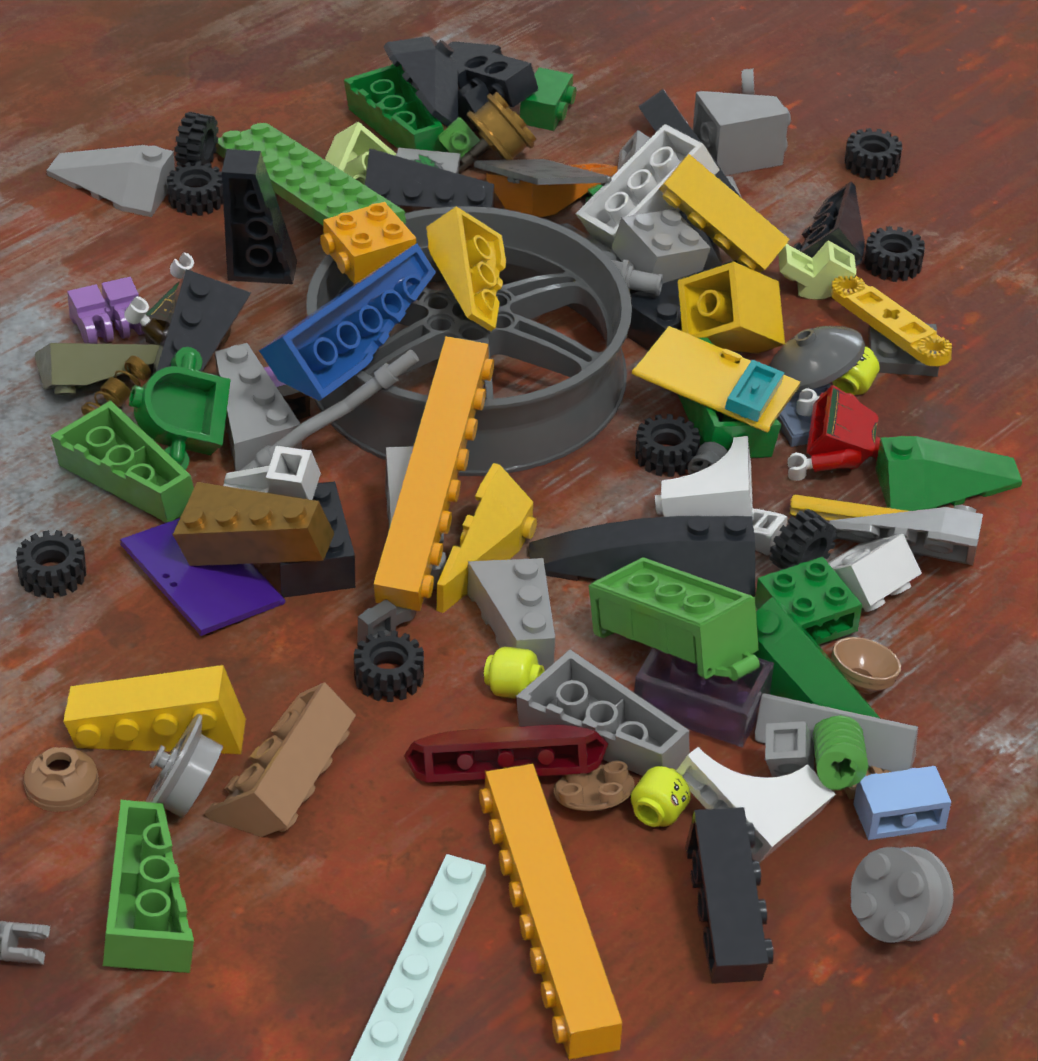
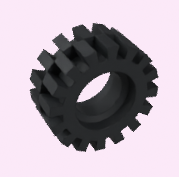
[175,112,219,168]
[844,128,902,180]
[167,162,223,216]
[864,226,925,282]
[635,414,700,477]
[769,509,837,570]
[16,530,87,598]
[354,630,424,702]

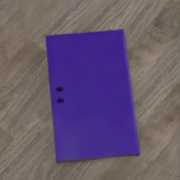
[120,518,286,636]

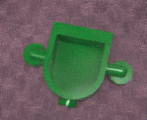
[129,347,231,470]

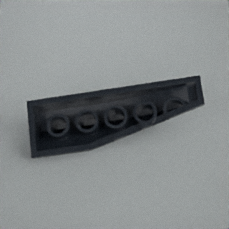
[529,516,755,597]

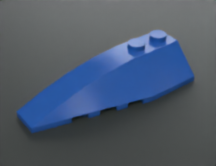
[259,243,436,401]

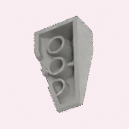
[46,145,175,217]
[829,505,983,565]

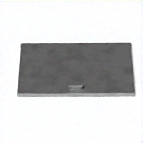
[474,159,612,185]

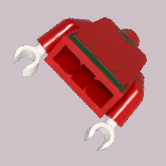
[788,385,880,481]

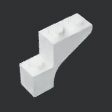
[223,446,321,500]

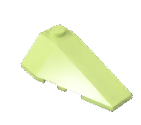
[325,122,397,185]

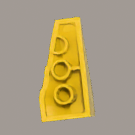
[426,206,506,332]
[436,463,537,613]

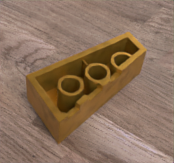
[173,482,335,566]

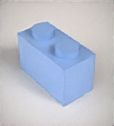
[853,766,951,840]

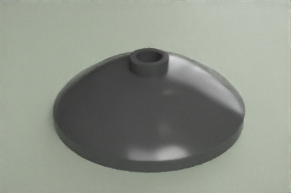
[769,326,865,393]

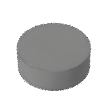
[741,69,754,95]

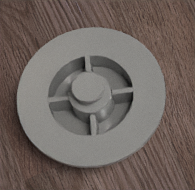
[146,713,223,818]

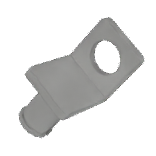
[612,259,663,296]

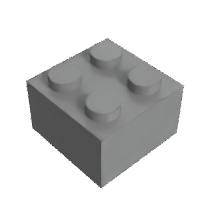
[611,209,711,283]

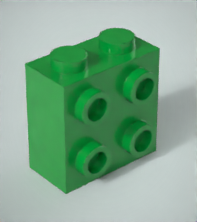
[755,557,862,645]

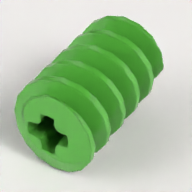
[813,715,868,790]

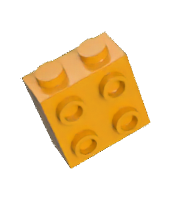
[320,202,416,285]

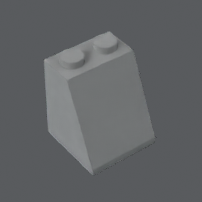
[693,91,791,176]

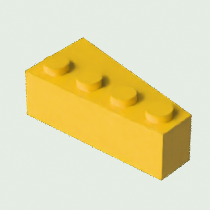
[659,154,790,273]
[63,665,246,754]

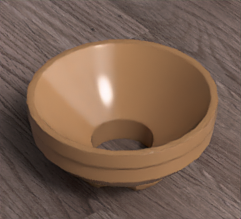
[831,637,901,694]
[24,747,99,812]

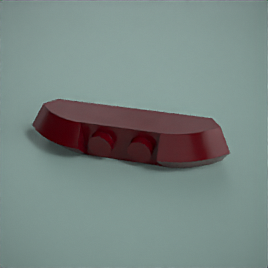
[404,725,609,783]

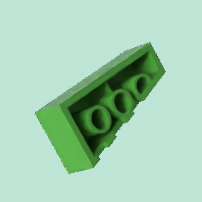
[51,401,194,523]
[103,800,194,973]

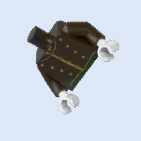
[125,253,231,345]

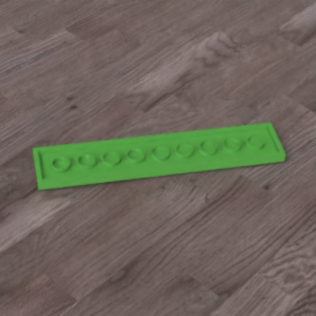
[215,123,406,225]

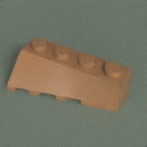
[204,682,356,837]

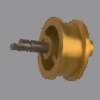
[459,92,537,173]

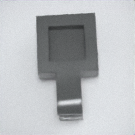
[357,599,416,644]

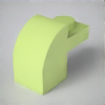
[778,241,857,300]

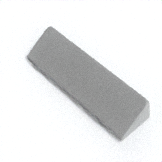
[755,693,918,772]

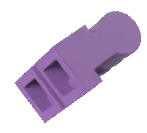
[67,277,145,344]

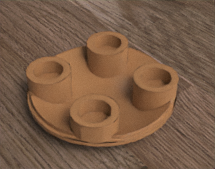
[554,761,635,811]

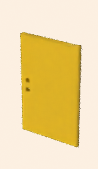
[631,326,800,432]

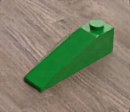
[875,436,1022,511]
[743,597,881,719]

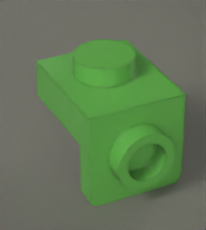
[438,118,480,158]

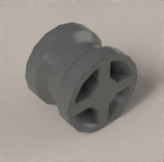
[688,442,728,475]

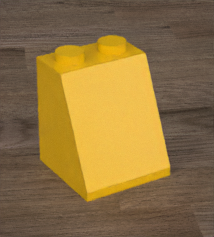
[678,262,785,353]

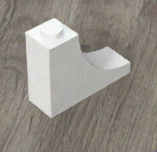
[655,436,753,520]
[676,747,835,863]

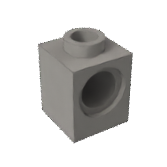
[765,721,814,777]

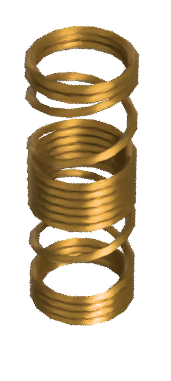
[81,356,151,416]

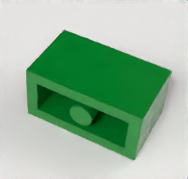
[520,67,577,131]

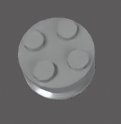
[851,847,953,942]

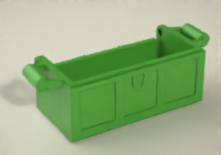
[589,557,760,681]

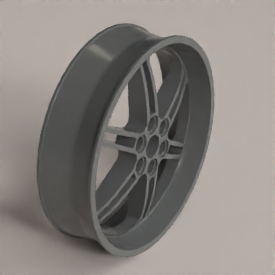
[307,206,632,476]

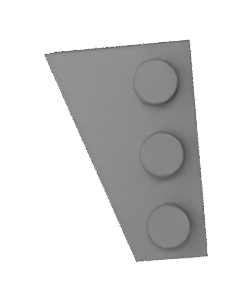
[467,558,555,671]

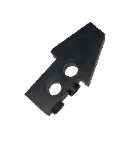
[448,41,539,107]

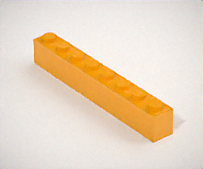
[373,336,494,611]
[479,764,622,1060]

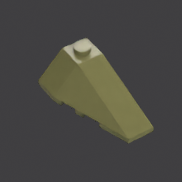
[35,343,160,395]

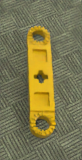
[831,276,952,366]

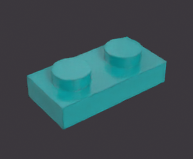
[725,360,785,422]

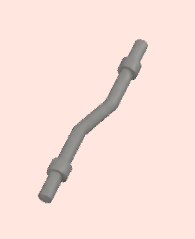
[239,349,419,471]

